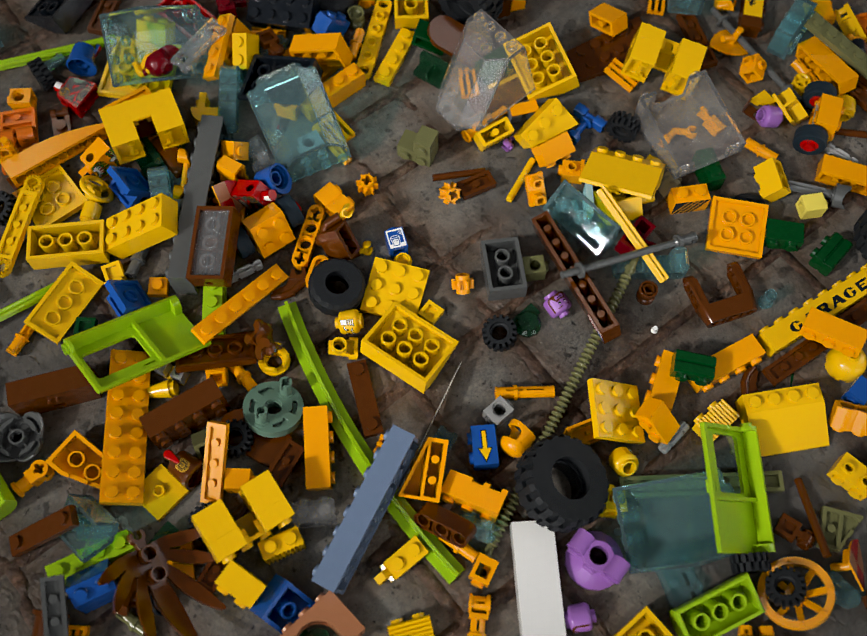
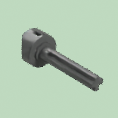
[787,179,852,210]

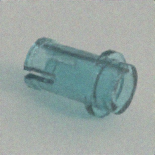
[44,53,67,72]
[758,289,777,309]

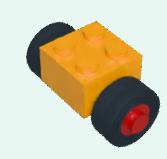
[793,81,845,155]
[236,194,305,259]

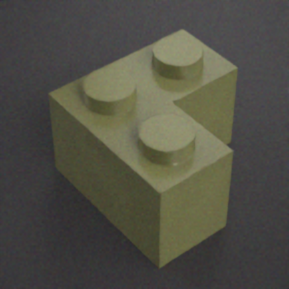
[397,125,439,167]

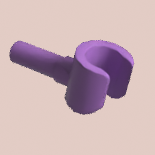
[502,131,517,152]

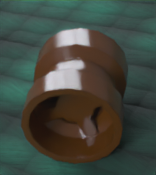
[636,280,658,305]

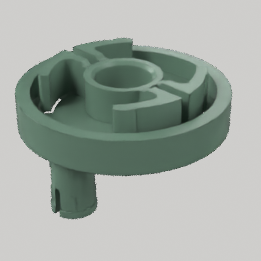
[243,376,304,438]

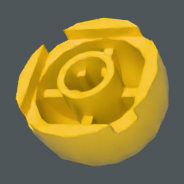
[824,349,867,383]

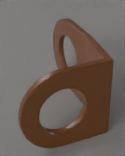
[742,98,758,121]

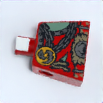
[54,77,99,118]
[231,180,277,214]

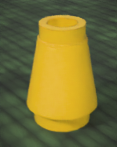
[147,379,179,398]

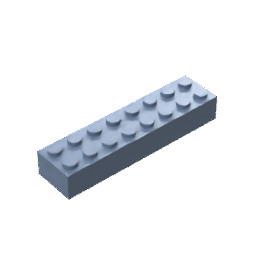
[311,425,421,595]

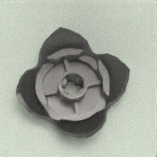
[0,411,44,463]

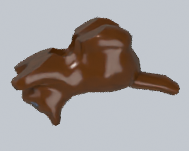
[244,318,282,360]

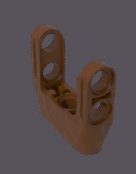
[683,261,758,328]

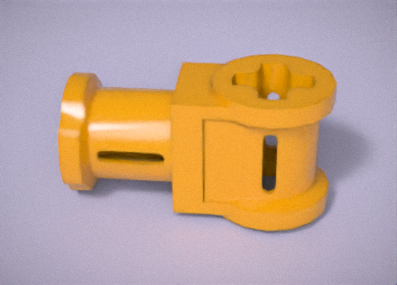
[10,460,55,498]
[467,593,491,636]

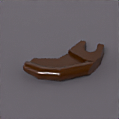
[270,266,307,301]
[740,366,760,395]

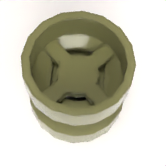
[347,6,365,30]

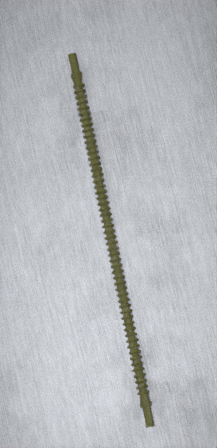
[475,257,640,576]

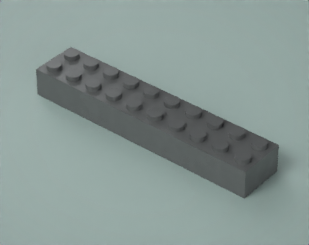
[165,115,230,295]

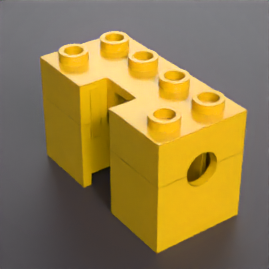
[621,22,707,98]
[98,88,190,165]
[191,470,295,565]

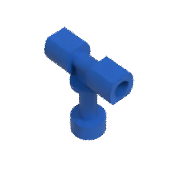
[568,102,608,145]

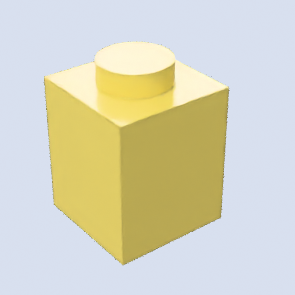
[795,192,828,220]

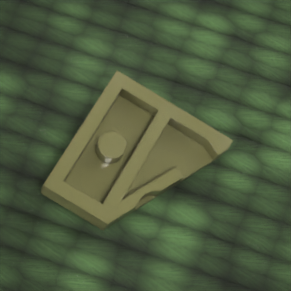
[816,506,864,553]

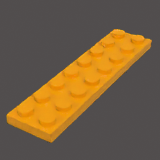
[99,349,151,506]

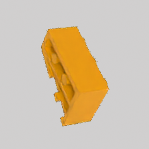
[289,32,353,69]
[396,437,449,503]
[440,469,508,523]

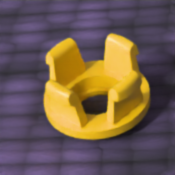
[257,342,291,376]

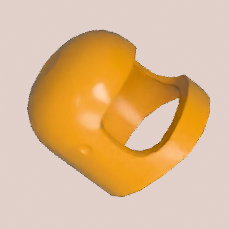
[500,419,536,458]

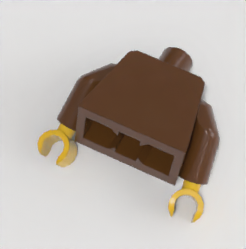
[315,203,373,260]

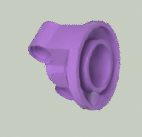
[565,528,631,591]

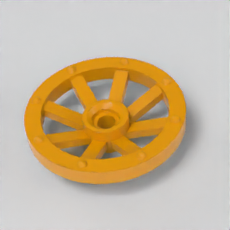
[757,557,835,631]

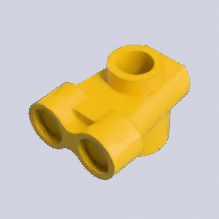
[328,337,358,360]

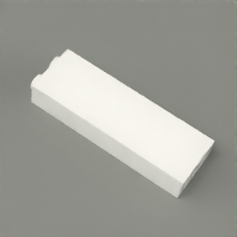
[509,521,566,636]

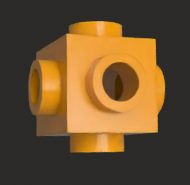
[739,53,767,84]

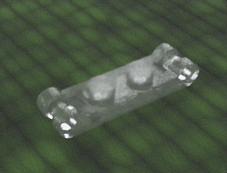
[170,17,227,74]

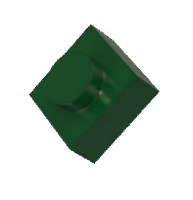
[73,317,98,335]

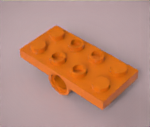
[0,107,39,175]

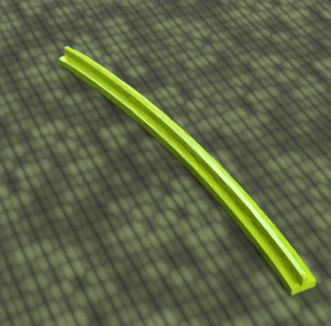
[277,301,465,585]

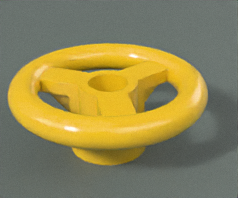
[79,175,114,203]

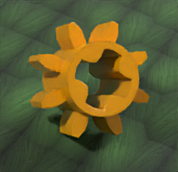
[356,173,379,196]
[438,182,461,205]
[451,273,474,295]

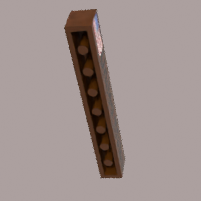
[531,211,621,344]

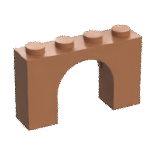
[280,591,366,636]

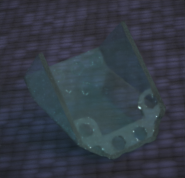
[99,5,214,87]
[247,63,352,183]
[612,469,735,574]

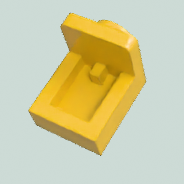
[101,260,127,284]

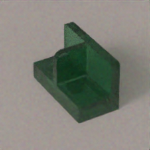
[413,50,452,89]
[135,137,168,181]

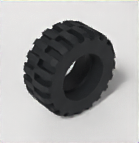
[438,0,503,33]

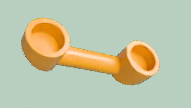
[173,148,191,200]

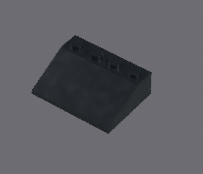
[24,0,93,34]
[237,54,323,105]

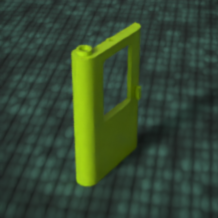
[61,295,211,394]
[699,422,776,554]

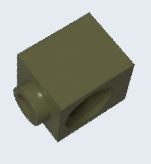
[522,255,549,282]

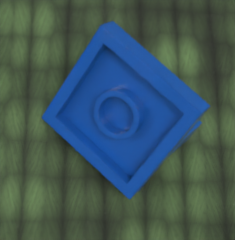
[107,165,157,209]
[104,280,152,317]

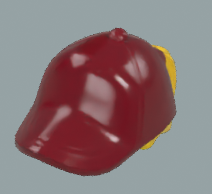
[131,45,180,77]

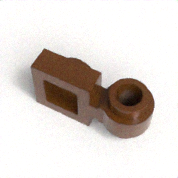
[256,28,285,56]
[773,513,816,551]

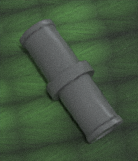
[124,247,151,279]

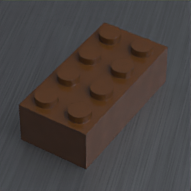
[139,377,231,450]

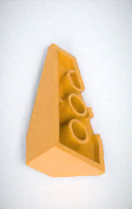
[45,430,103,489]

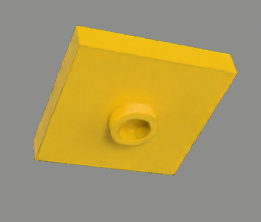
[142,464,190,522]

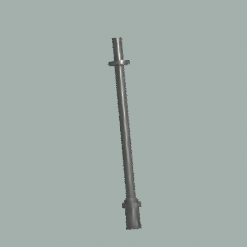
[710,6,802,103]
[560,231,698,279]

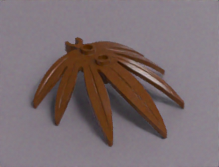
[97,528,226,636]

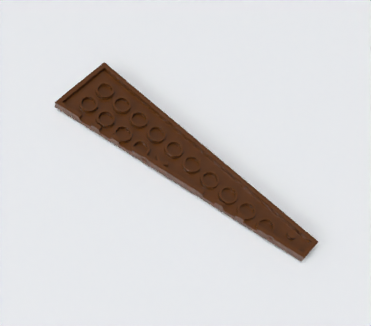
[468,16,643,116]

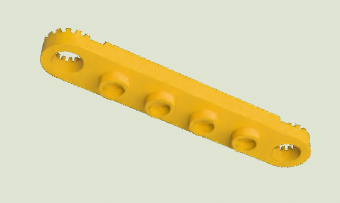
[356,0,392,81]
[0,174,45,278]

